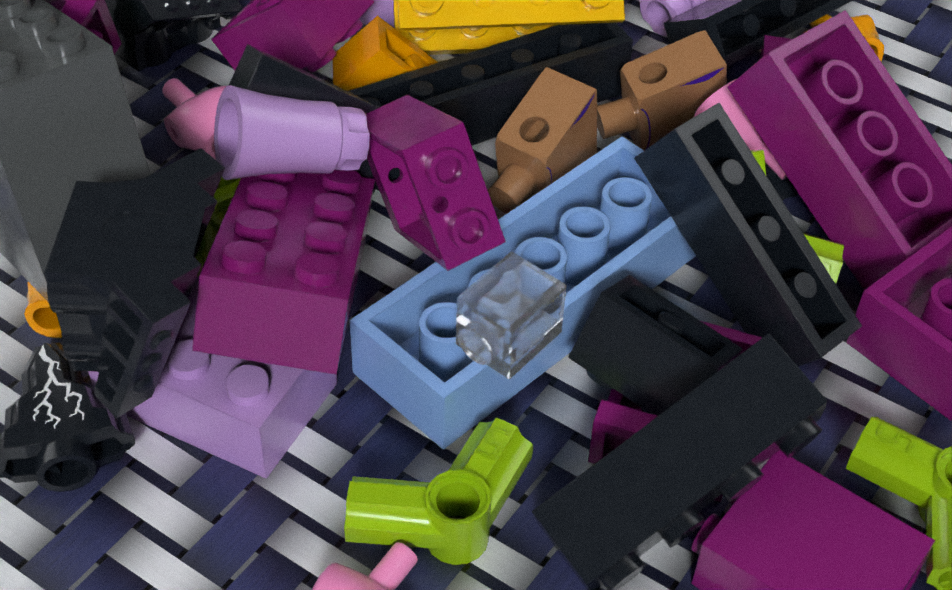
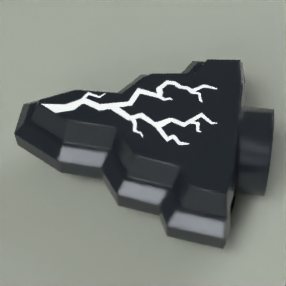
[0,342,135,492]

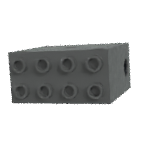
[0,0,151,303]

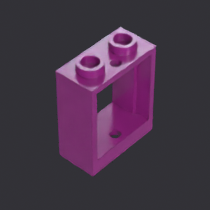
[366,95,506,271]

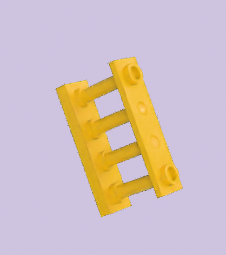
[393,0,625,55]

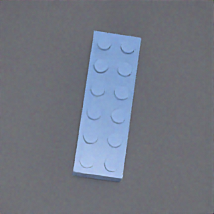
[350,136,696,450]

